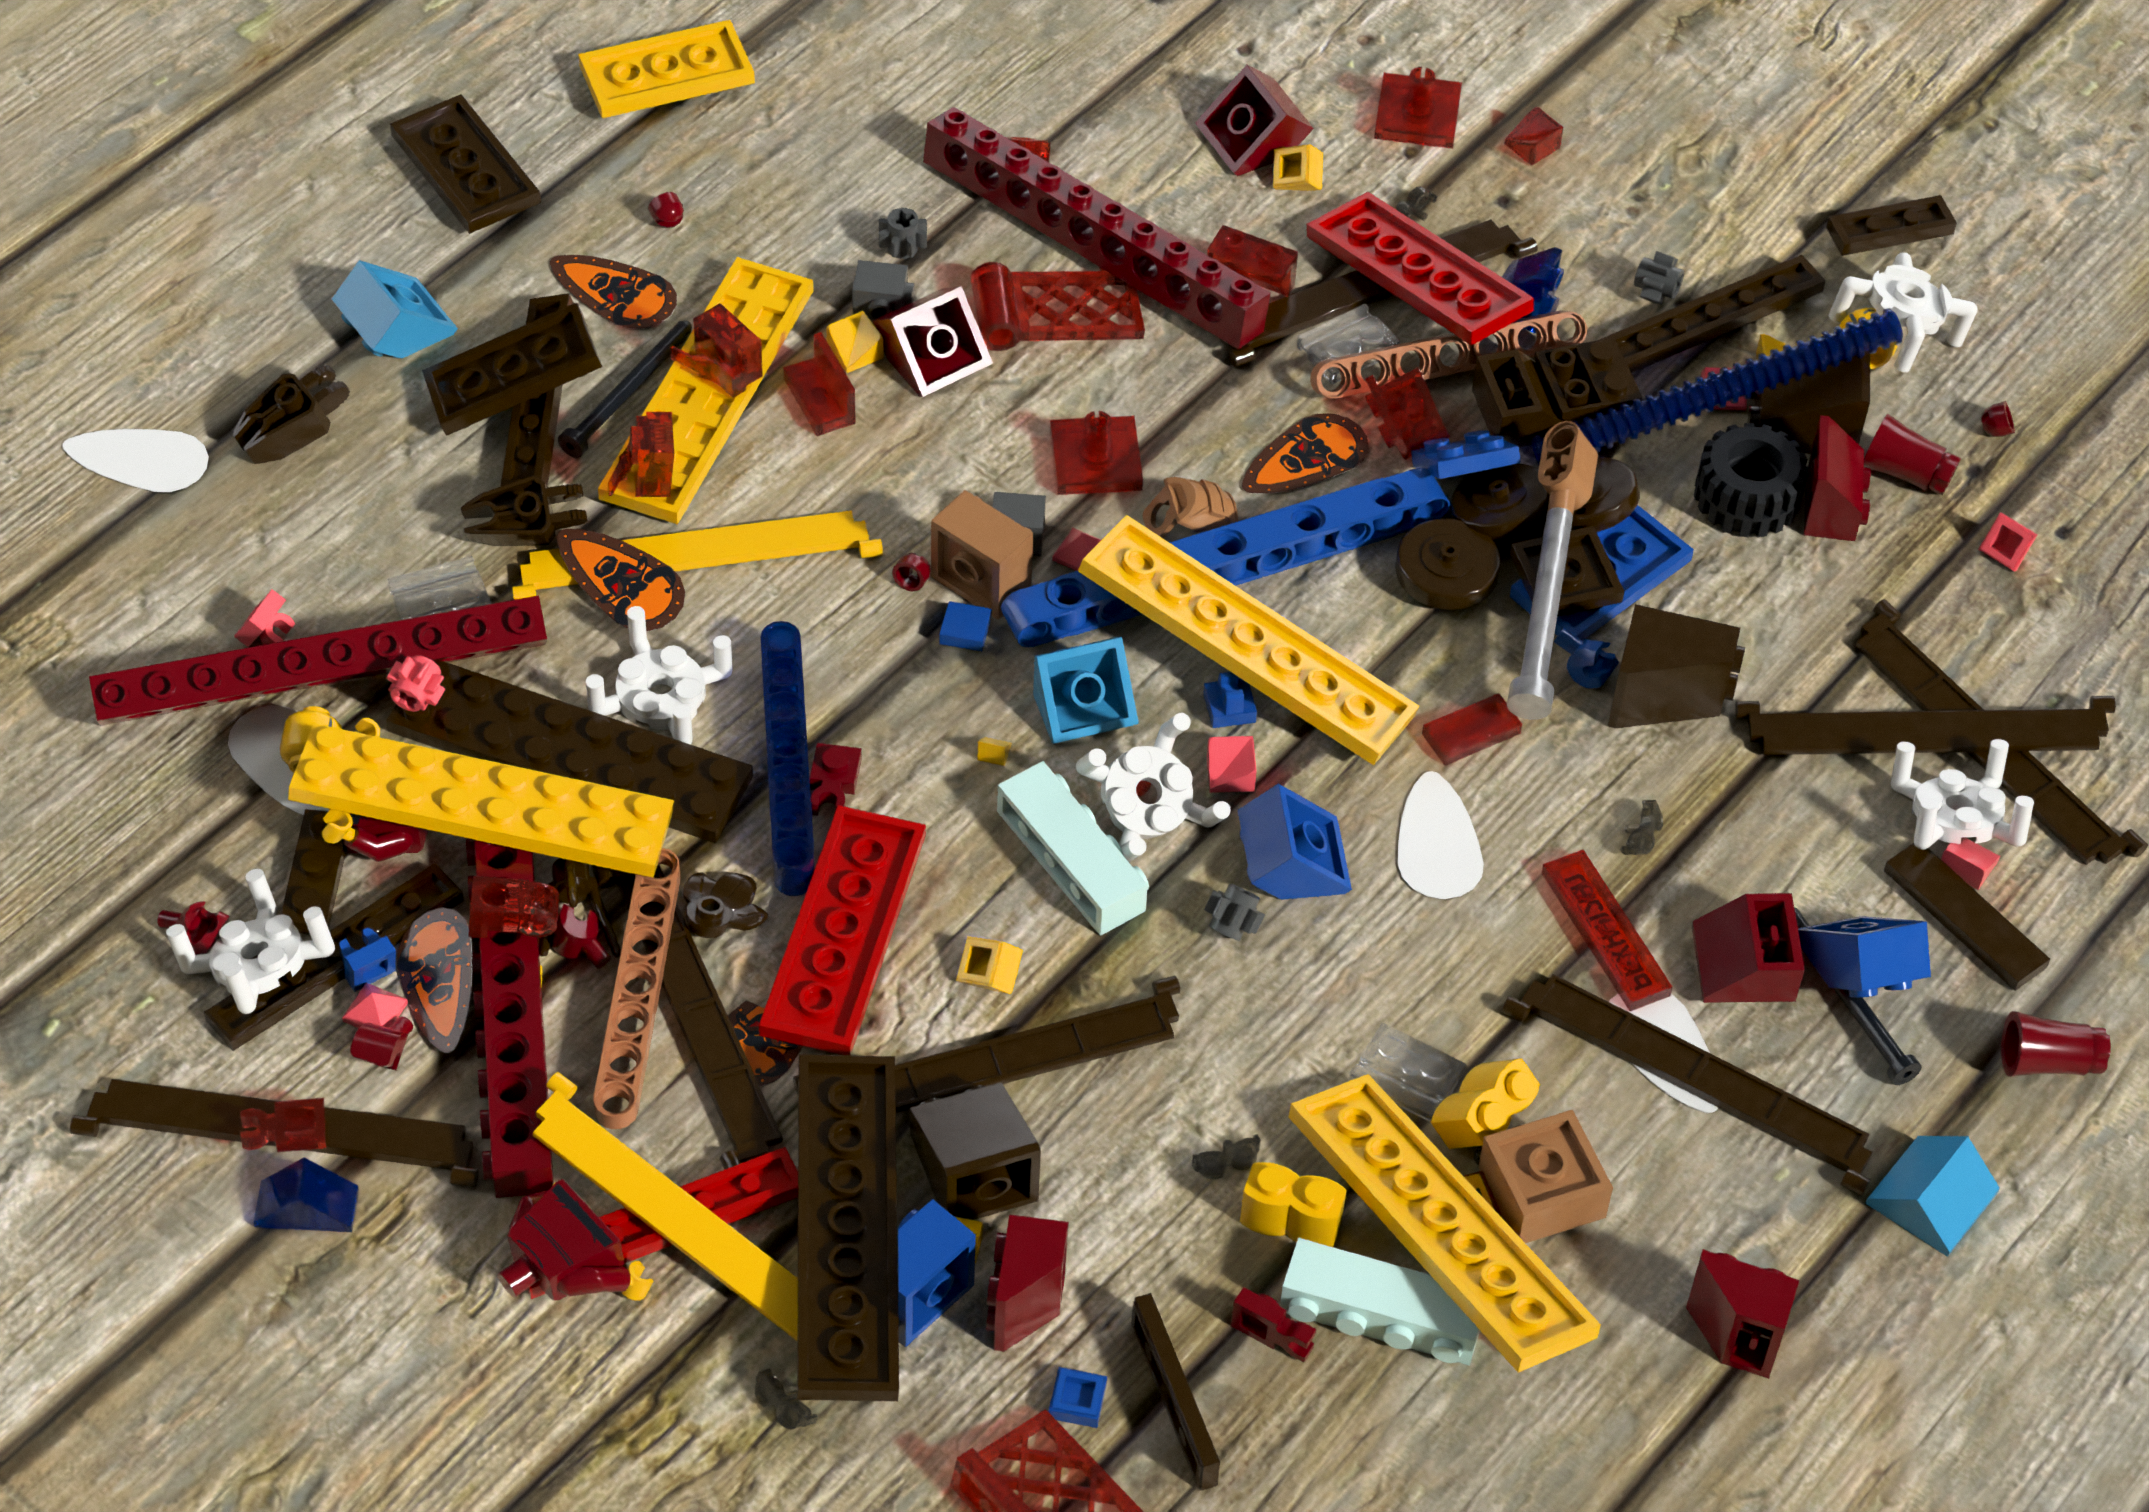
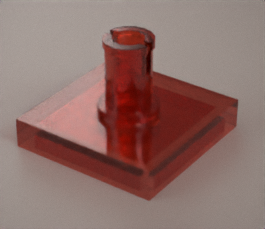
[1374,67,1462,149]
[1050,411,1143,495]

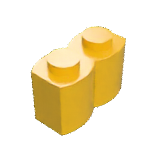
[1431,1058,1540,1149]
[1240,1162,1347,1247]

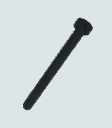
[558,320,692,458]
[1794,907,1922,1085]

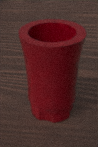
[1864,413,1961,495]
[2001,1011,2111,1077]

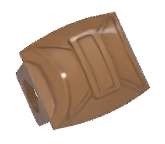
[1142,477,1239,539]

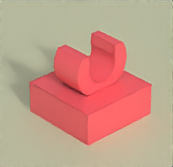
[234,589,295,647]

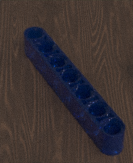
[760,621,815,896]

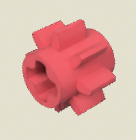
[386,656,445,712]

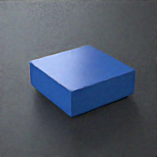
[939,601,992,652]
[1048,1367,1108,1428]

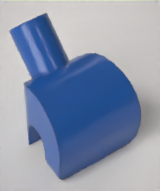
[1554,628,1619,689]

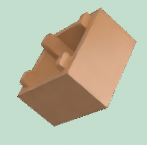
[931,490,1033,620]
[1478,1109,1613,1243]

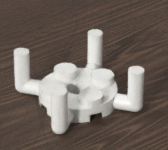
[1829,252,1977,372]
[586,606,733,744]
[1076,713,1231,862]
[1891,739,2034,850]
[166,869,335,1014]

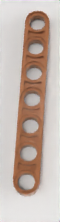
[1310,310,1587,399]
[594,848,681,1129]

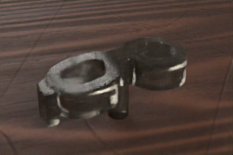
[1395,186,1437,221]
[1620,800,1663,855]
[1192,1134,1261,1179]
[755,1368,819,1430]

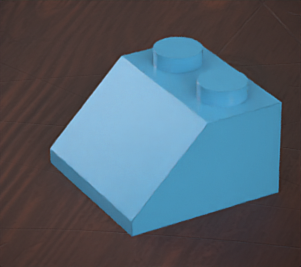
[332,260,458,359]

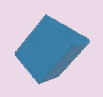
[1033,636,1139,744]
[1865,1136,2000,1257]

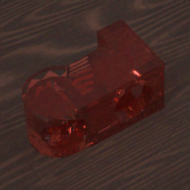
[468,876,559,938]

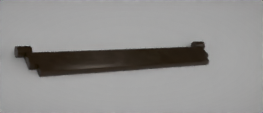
[1229,219,1538,367]
[1855,599,2148,865]
[1735,696,2116,755]
[591,865,783,1170]
[1502,974,1873,1196]
[793,975,1180,1113]
[70,1079,479,1187]

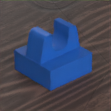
[1203,672,1257,728]
[339,928,396,992]

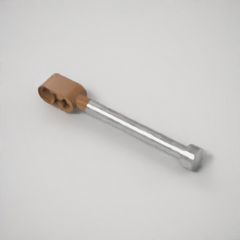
[1507,421,1598,720]

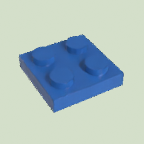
[1411,430,1521,479]

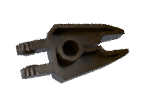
[232,364,350,464]
[461,476,588,546]

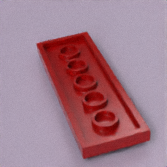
[1306,192,1534,346]
[759,805,926,1055]

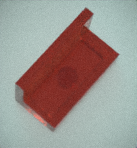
[783,332,856,436]

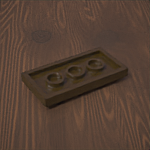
[390,94,541,234]
[422,302,602,436]

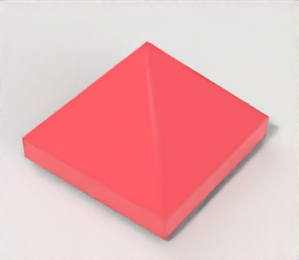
[1978,512,2038,572]
[1052,528,1101,571]
[342,983,408,1028]

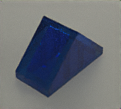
[253,1157,359,1232]

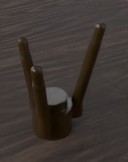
[539,858,621,958]

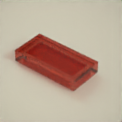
[1422,693,1523,766]

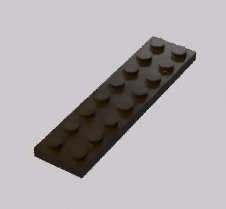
[386,661,753,843]
[797,1054,899,1401]

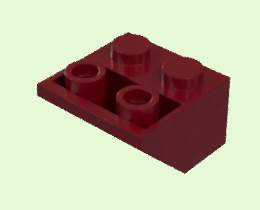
[1692,893,1805,1003]
[986,1214,1069,1352]
[1686,1249,1799,1379]

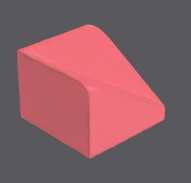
[1207,736,1256,793]

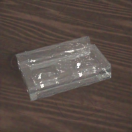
[1297,304,1400,385]
[387,556,491,620]
[1349,1023,1466,1122]

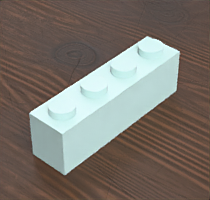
[997,761,1149,936]
[1280,1238,1480,1366]

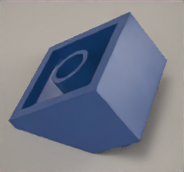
[1238,783,1352,900]
[1798,916,1931,998]
[898,1199,976,1347]

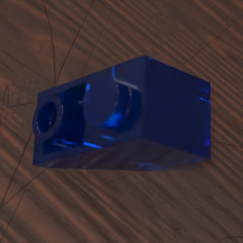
[1502,247,1564,334]

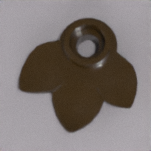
[682,872,768,938]

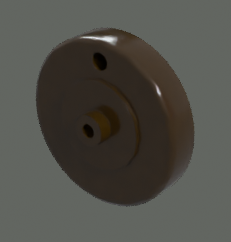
[1543,457,1640,532]
[1450,463,1550,542]
[1395,518,1501,610]

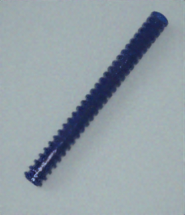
[1531,308,1903,465]

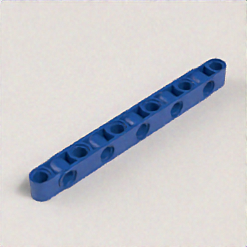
[1001,467,1450,648]

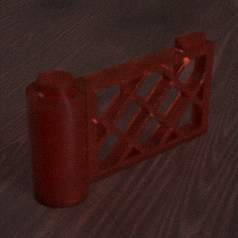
[970,262,1145,351]

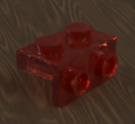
[1207,225,1298,296]
[1365,368,1450,460]

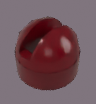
[648,192,684,228]
[1981,401,2015,437]
[892,553,931,592]

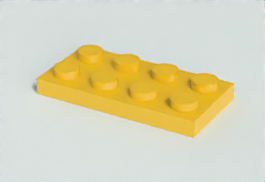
[578,20,755,118]

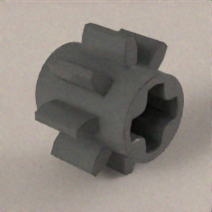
[879,208,927,259]
[1634,251,1684,305]
[1204,884,1265,941]

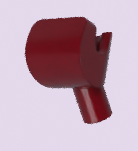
[157,901,230,955]
[551,904,611,969]
[350,1016,413,1071]

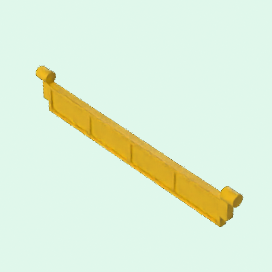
[512,510,883,600]
[533,1072,797,1341]

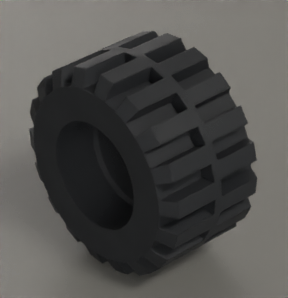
[1694,423,1809,537]

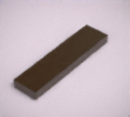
[1884,843,2050,991]
[1131,1293,1220,1491]

